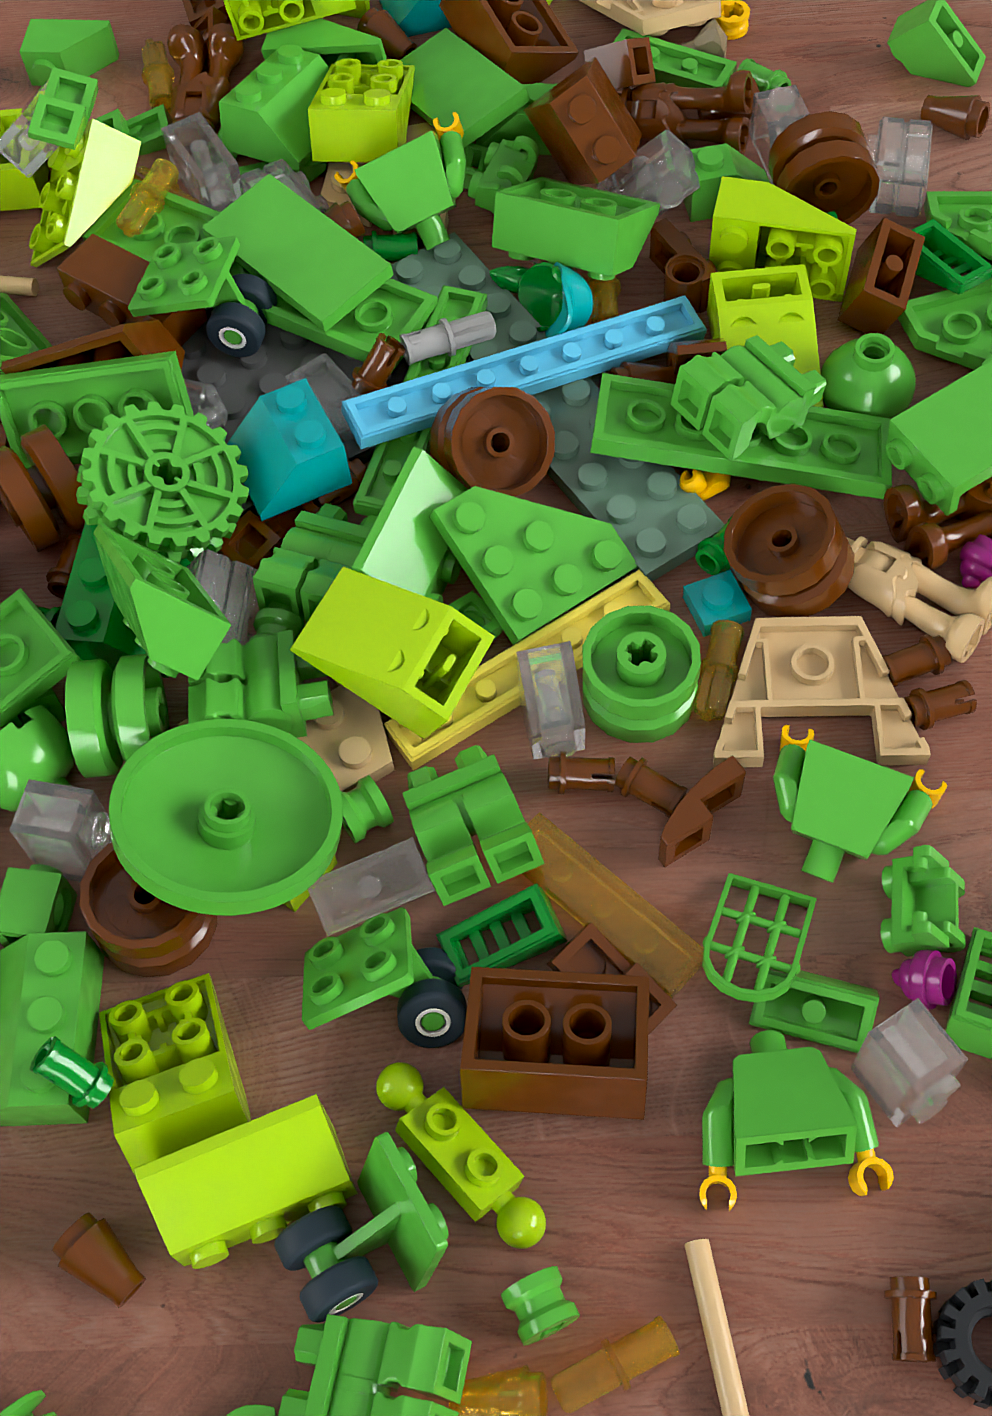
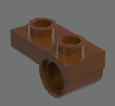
[649,218,718,314]

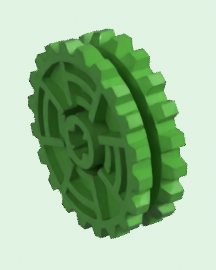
[76,402,249,565]

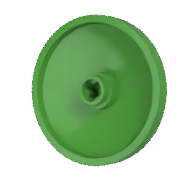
[109,719,343,916]

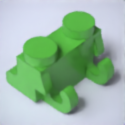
[468,136,539,214]
[880,845,965,957]

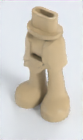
[847,536,992,663]

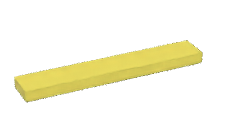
[383,570,670,771]

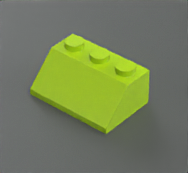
[134,1094,358,1269]

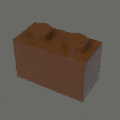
[837,218,925,335]

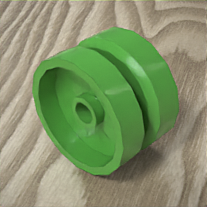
[582,606,701,743]
[65,653,170,778]

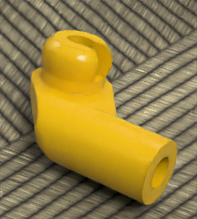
[679,469,731,501]

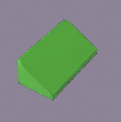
[749,968,880,1055]

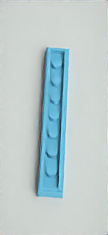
[341,295,707,449]

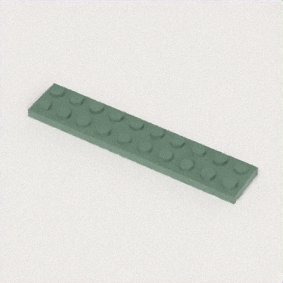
[391,232,725,582]

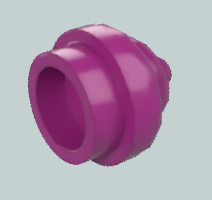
[959,534,992,588]
[891,949,957,1010]

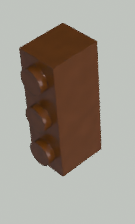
[57,233,208,347]

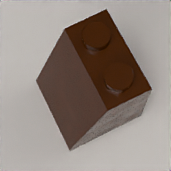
[524,57,642,185]

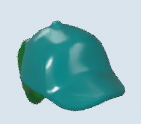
[489,262,593,338]

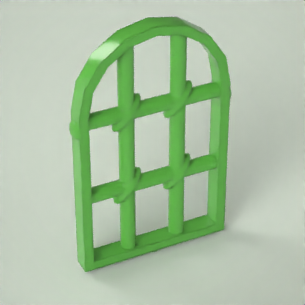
[702,873,817,1003]

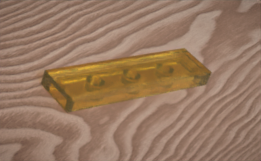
[522,812,703,999]

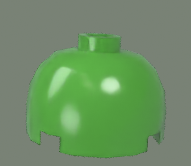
[0,705,74,812]

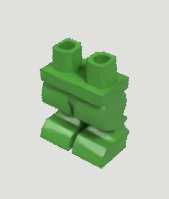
[670,335,826,462]
[252,503,378,623]
[188,630,334,738]
[402,745,545,906]
[278,1314,472,1416]

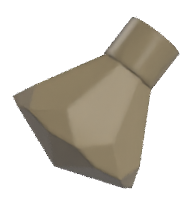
[681,19,727,59]

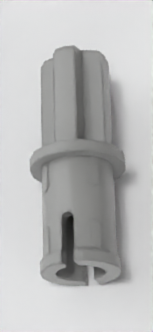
[399,311,497,365]

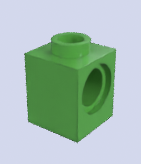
[0,864,78,948]

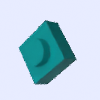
[682,570,752,637]

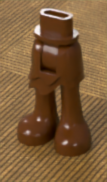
[167,23,245,153]
[618,70,753,155]
[883,477,992,570]

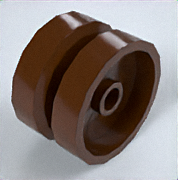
[768,111,880,224]
[430,387,555,497]
[0,424,88,553]
[723,484,855,617]
[79,842,217,977]

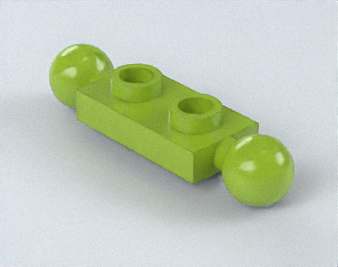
[376,1062,546,1249]

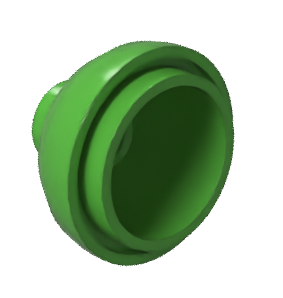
[820,333,916,419]

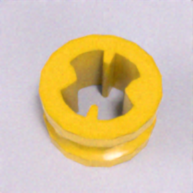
[715,0,750,40]

